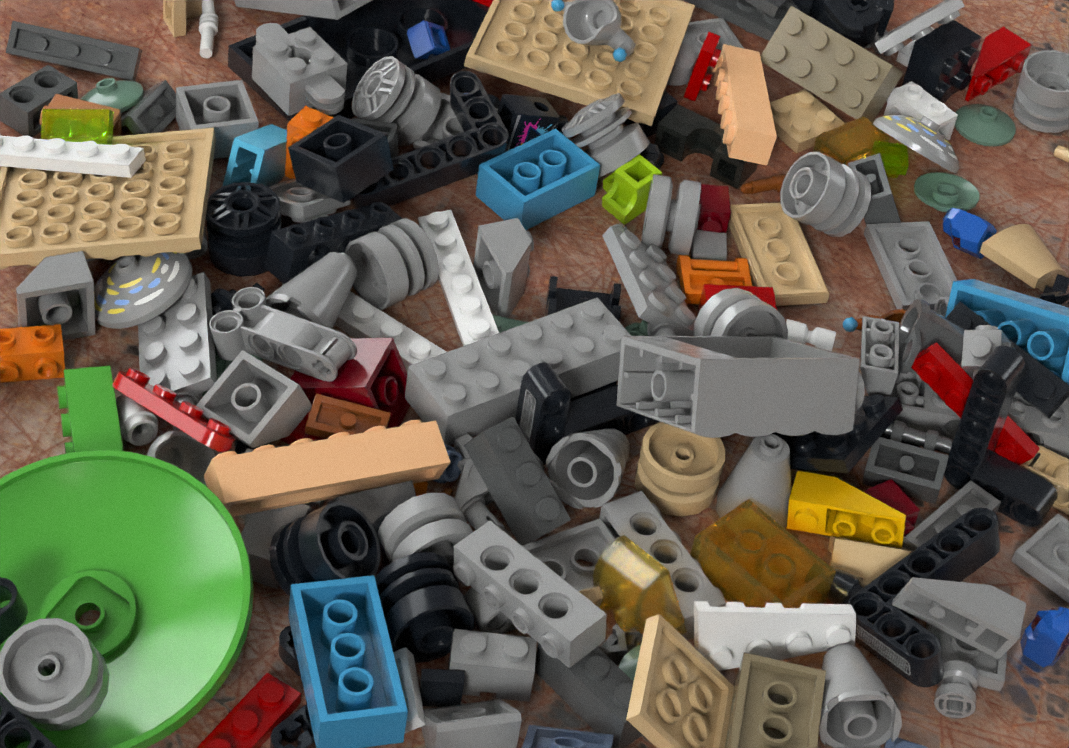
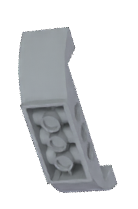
[860,316,1069,462]

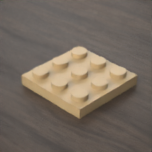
[626,614,734,748]

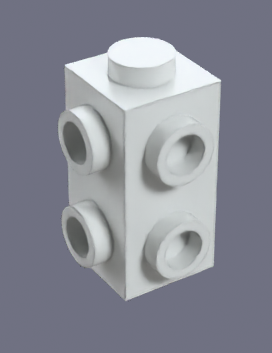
[884,81,958,141]

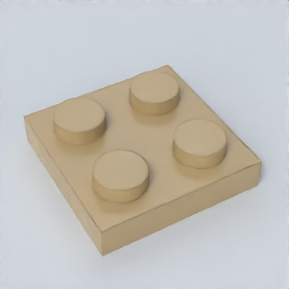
[770,89,847,153]

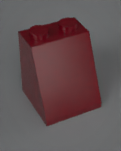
[291,338,411,428]

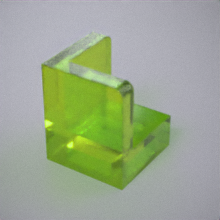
[870,140,909,178]

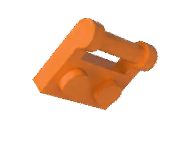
[676,255,752,305]

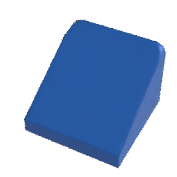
[407,20,450,59]

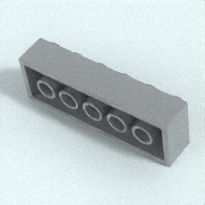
[405,297,631,446]

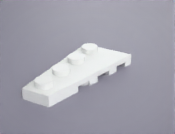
[694,601,856,671]

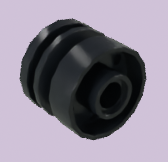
[206,182,282,277]
[269,501,381,596]
[375,552,475,663]

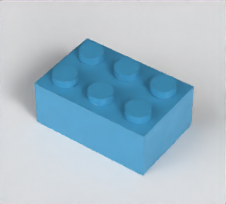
[475,128,600,230]

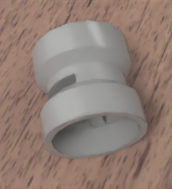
[934,661,979,718]

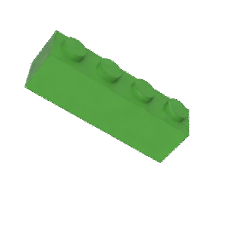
[57,366,124,454]

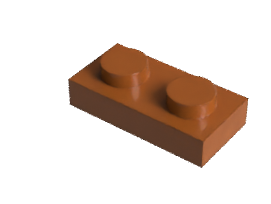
[305,394,391,439]

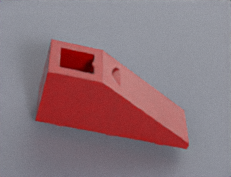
[965,27,1032,102]

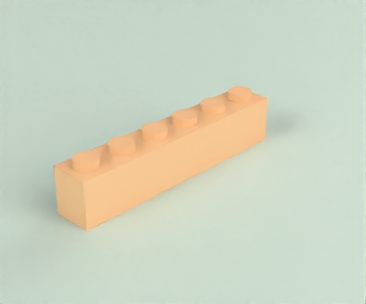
[711,44,777,166]
[204,420,451,517]

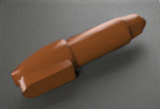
[740,174,786,194]

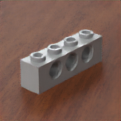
[599,491,726,640]
[453,520,607,668]

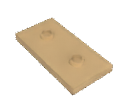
[728,202,830,306]

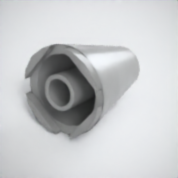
[266,252,357,329]
[546,429,630,509]
[716,434,791,539]
[819,644,902,748]

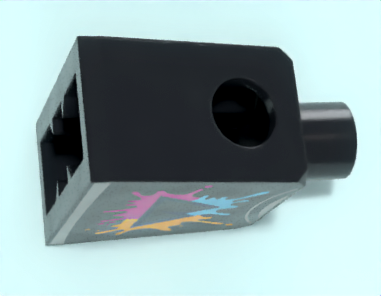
[491,94,568,151]

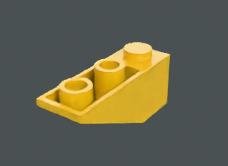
[787,471,906,548]

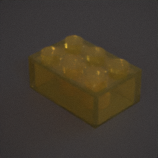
[690,499,836,608]

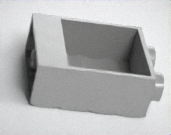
[616,336,865,438]

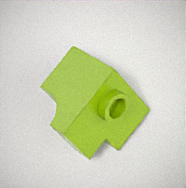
[602,154,662,225]

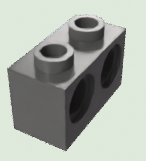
[0,65,78,137]

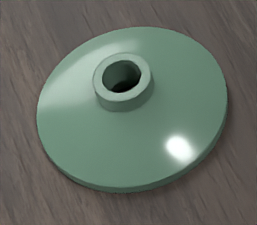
[80,78,144,112]
[955,104,1016,147]
[914,172,980,212]

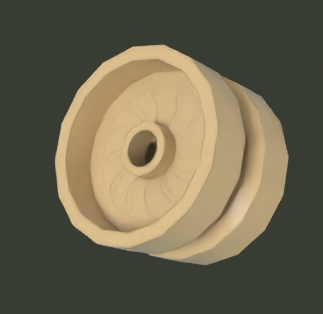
[635,422,726,517]

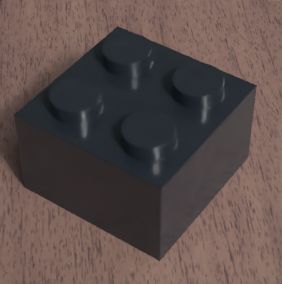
[902,20,982,103]
[288,115,393,203]

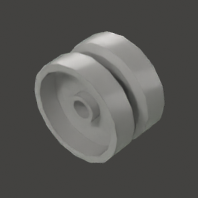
[641,174,701,255]
[694,288,788,339]
[378,493,473,582]
[0,618,110,731]

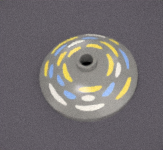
[873,115,960,174]
[94,252,192,329]

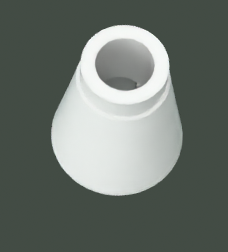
[116,394,158,446]

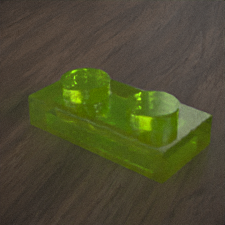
[41,109,114,145]

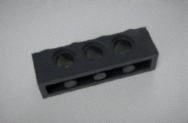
[264,201,403,284]

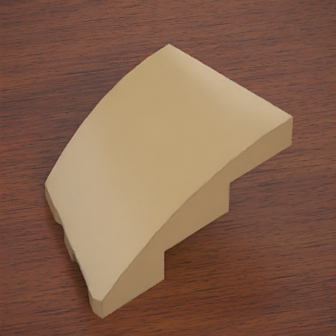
[979,224,1067,292]

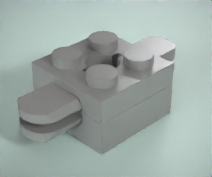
[252,23,347,116]

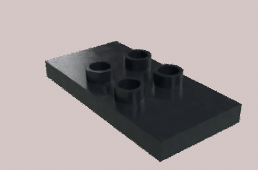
[228,0,489,121]

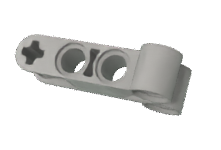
[209,287,357,382]

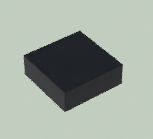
[419,668,464,707]

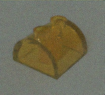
[593,535,687,636]

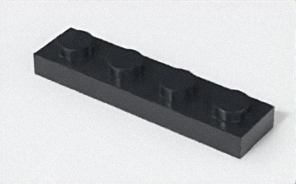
[946,301,1069,419]

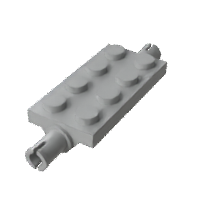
[602,224,696,336]
[138,272,217,431]

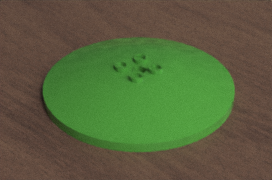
[0,450,254,748]

